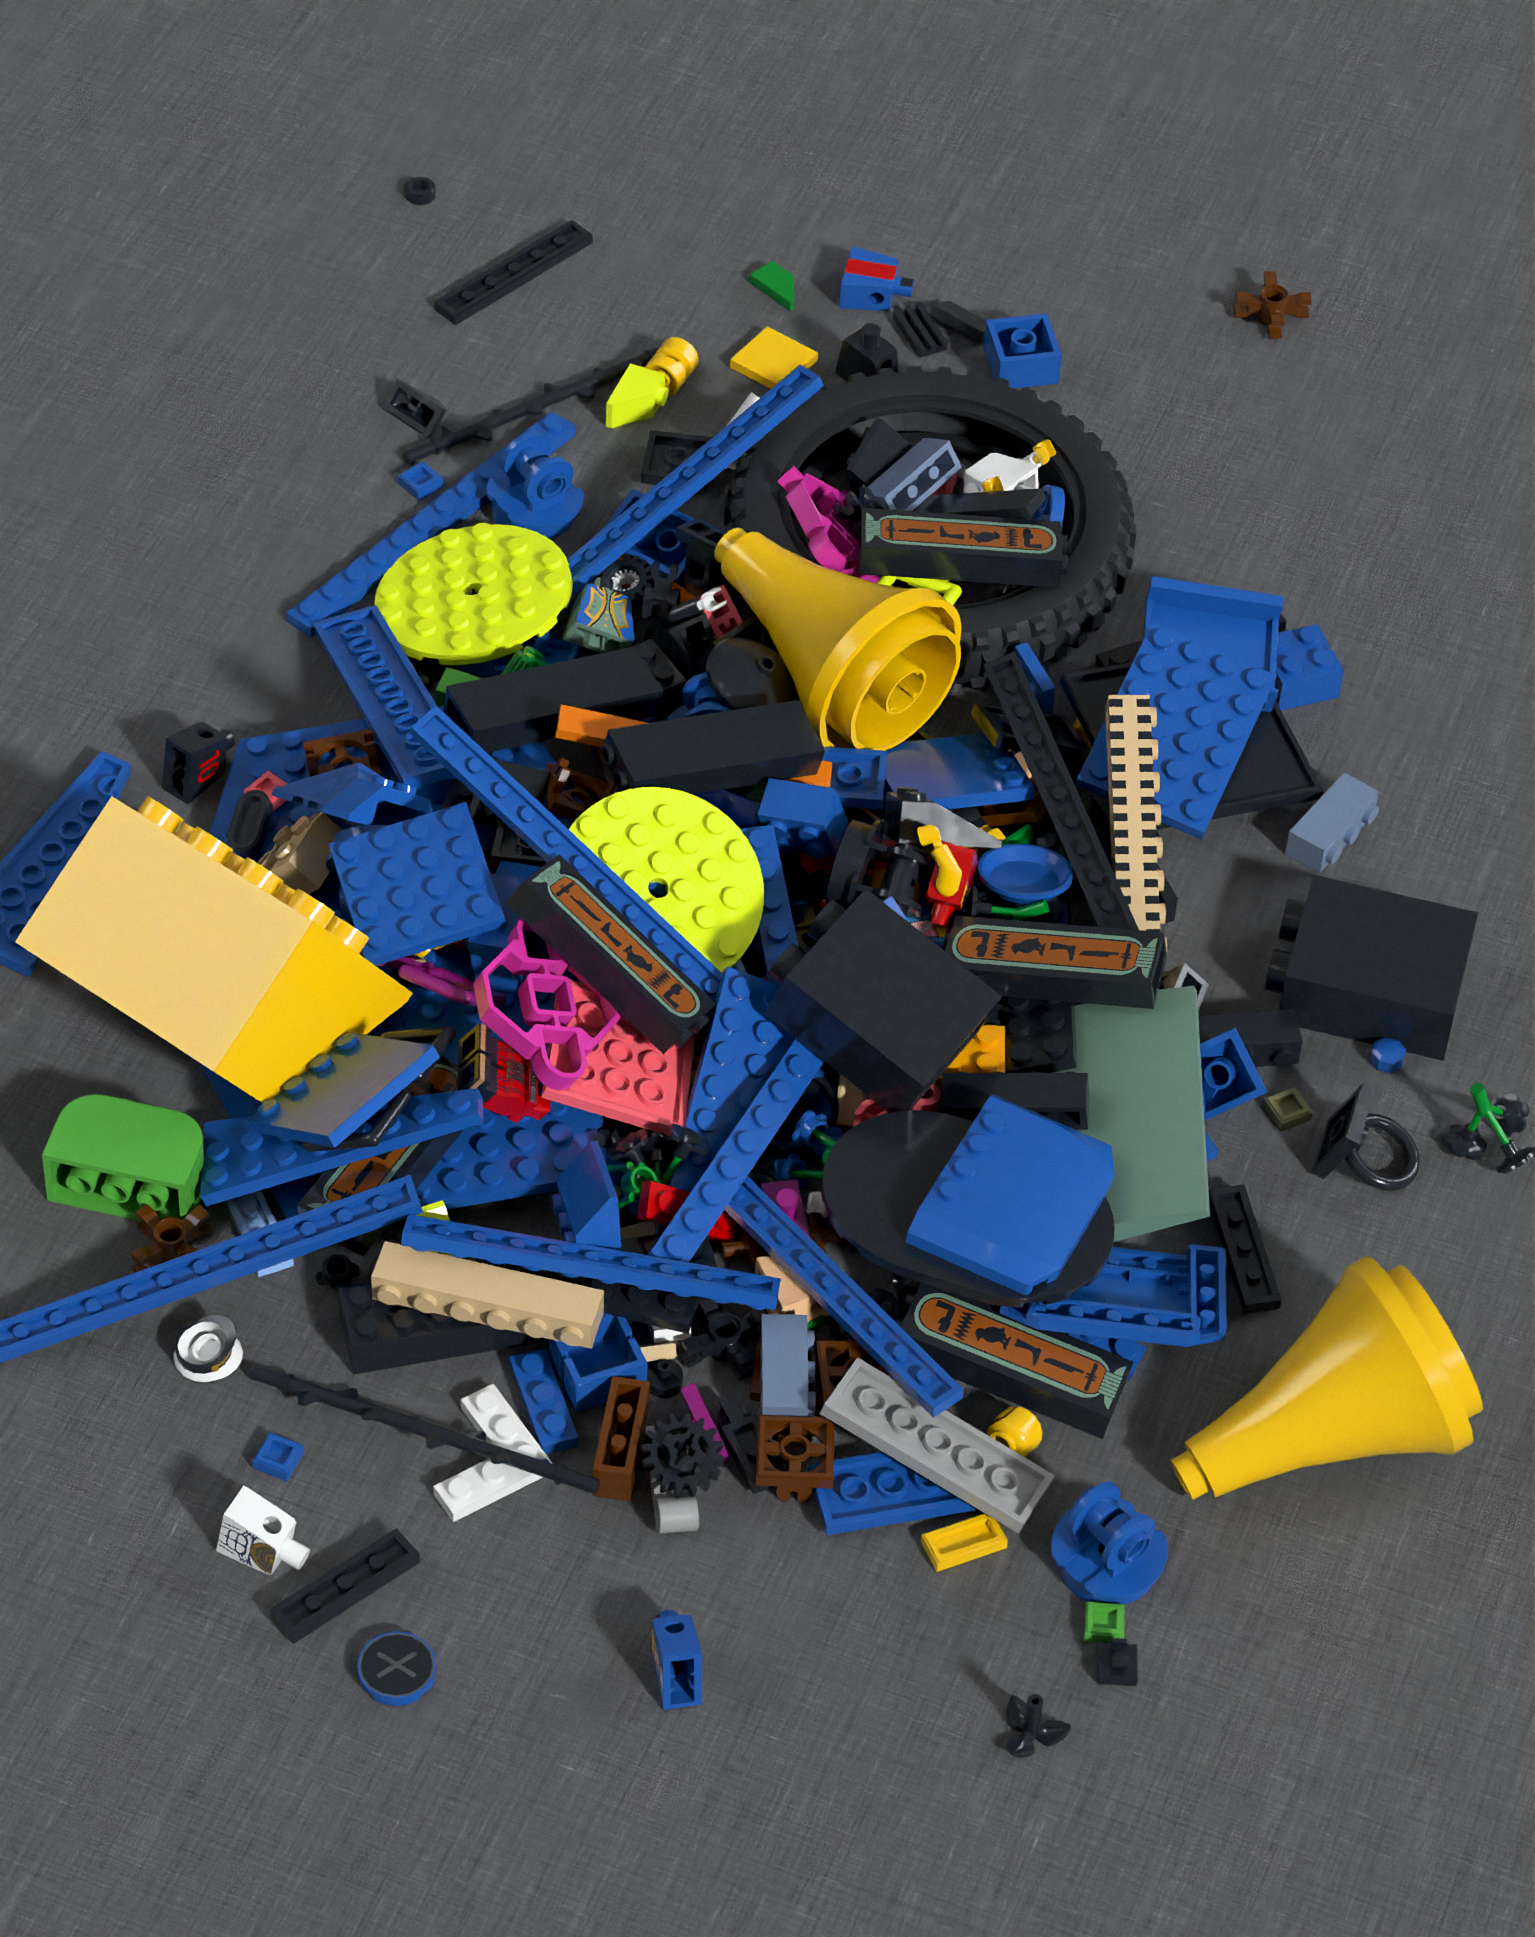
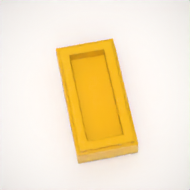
[921,1513,1008,1572]

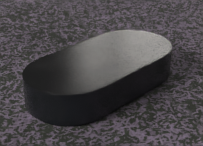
[227,790,273,857]

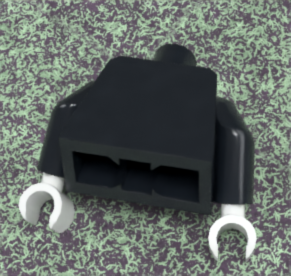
[658,587,727,681]

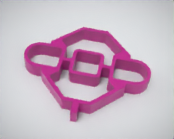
[777,465,881,583]
[473,918,624,1090]

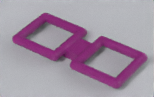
[360,951,506,1007]

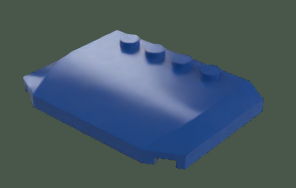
[905,1095,1115,1295]
[999,1244,1227,1347]

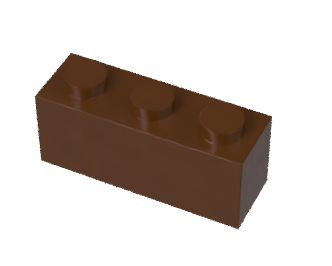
[592,1376,650,1502]

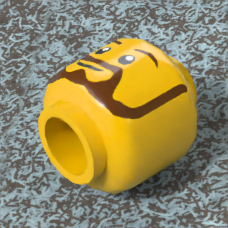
[986,1406,1043,1458]

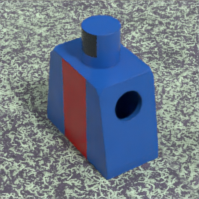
[839,246,914,311]

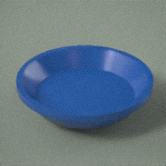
[977,844,1073,904]

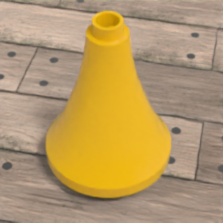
[714,528,961,751]
[1170,1256,1483,1501]

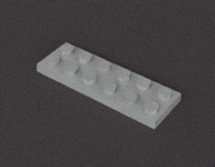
[820,1357,1055,1533]

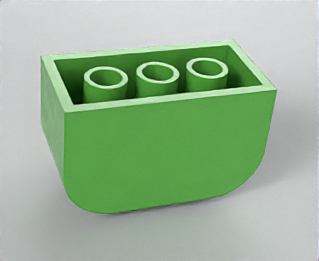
[42,1095,204,1221]

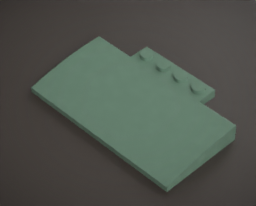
[1052,986,1210,1242]

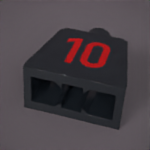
[162,722,235,805]

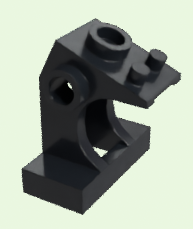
[675,518,735,598]

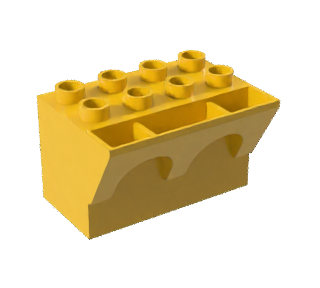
[15,796,413,1103]

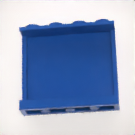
[1142,576,1284,712]

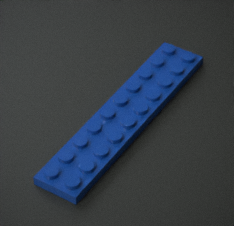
[312,605,456,789]

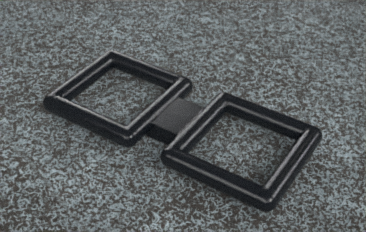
[303,1026,456,1152]

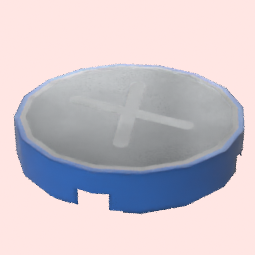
[357,1631,437,1706]

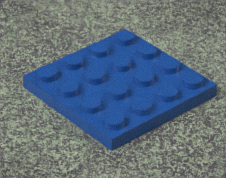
[329,802,507,966]

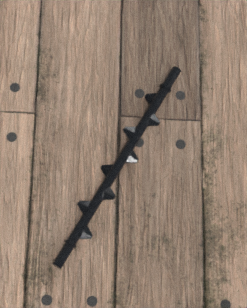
[403,346,661,464]
[250,1365,600,1494]

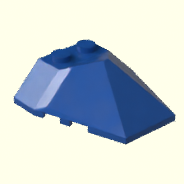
[271,763,433,825]

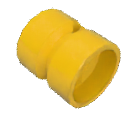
[644,337,699,397]

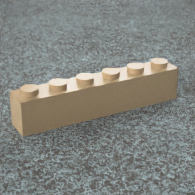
[371,1241,604,1349]

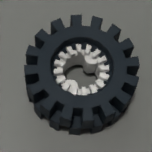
[595,555,655,617]

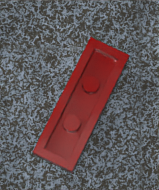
[637,1181,736,1243]

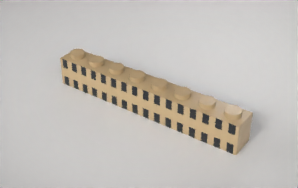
[1105,695,1167,951]

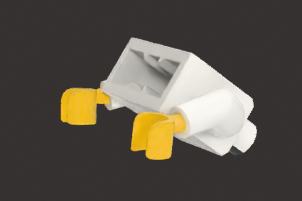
[957,439,1056,493]

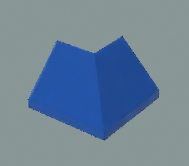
[1200,1027,1267,1121]

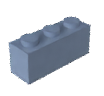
[860,438,962,511]
[1285,773,1379,873]
[760,1314,816,1417]

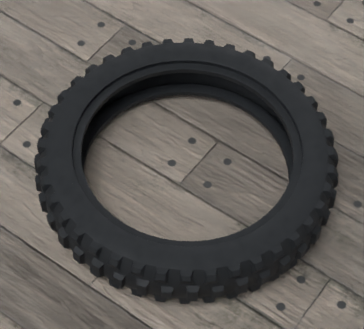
[724,366,1136,691]

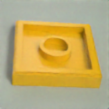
[730,326,818,389]

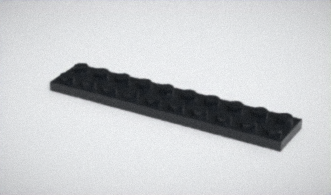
[997,812,1077,1073]

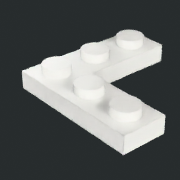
[433,1383,553,1522]

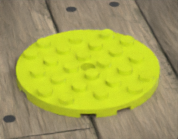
[374,523,573,665]
[569,787,764,973]

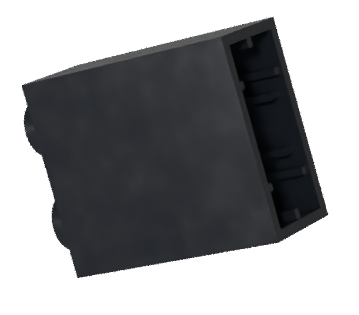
[1264,875,1479,1061]
[764,889,1002,1113]

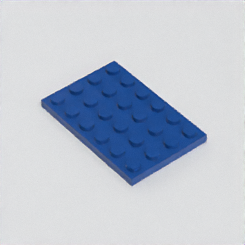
[1075,622,1277,840]

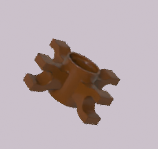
[1234,271,1312,339]
[131,1204,211,1273]

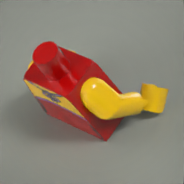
[917,824,978,929]

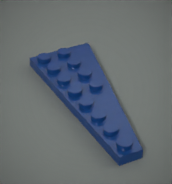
[0,751,131,977]
[654,967,795,1234]
[200,1088,483,1206]

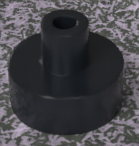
[647,1359,683,1399]

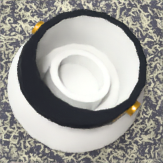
[173,1314,243,1382]

